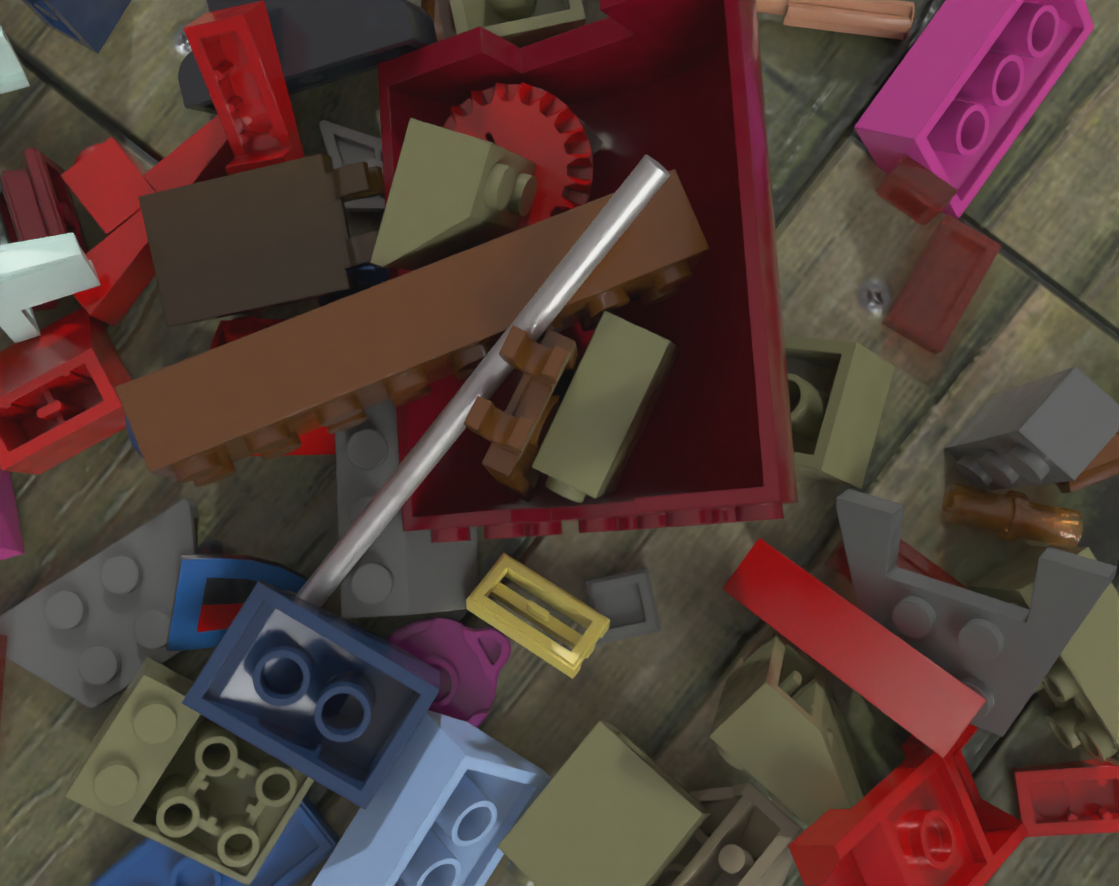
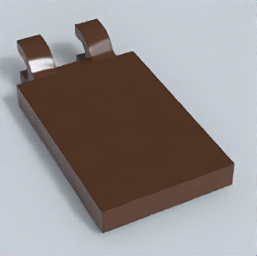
[464,326,580,503]

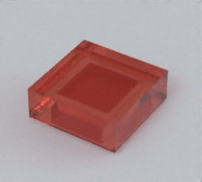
[875,154,958,225]

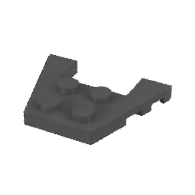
[836,489,1117,737]

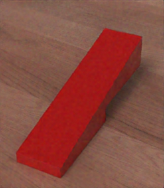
[183,0,305,175]
[73,115,235,327]
[722,538,986,758]
[1012,759,1119,837]

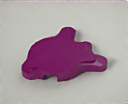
[387,617,511,729]

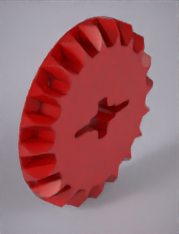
[442,83,593,233]

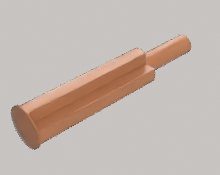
[756,0,915,40]

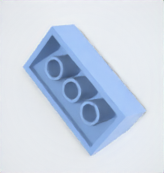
[311,710,552,886]

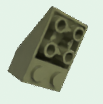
[969,546,1119,766]
[709,631,871,826]
[65,657,314,886]

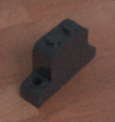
[178,0,438,115]

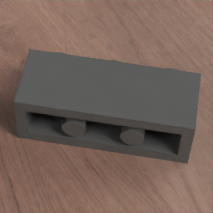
[944,366,1119,490]

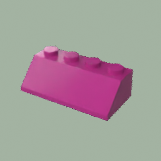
[854,0,1095,219]

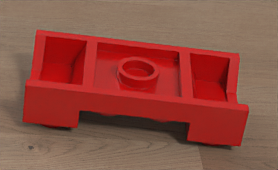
[788,724,1028,886]

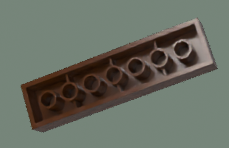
[115,169,709,487]

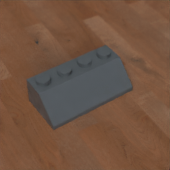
[335,400,480,618]

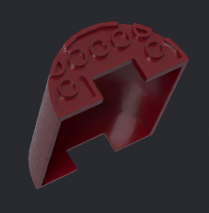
[377,0,798,543]

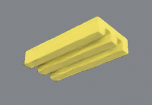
[466,553,610,679]

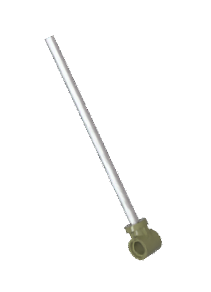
[284,155,670,607]

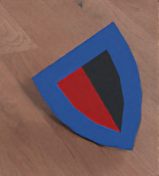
[166,540,308,651]

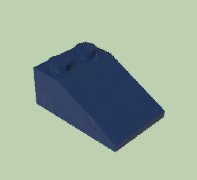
[182,579,440,810]

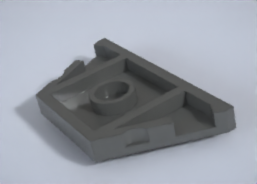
[0,498,199,709]

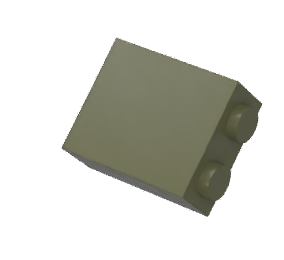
[532,311,682,503]
[497,721,712,886]

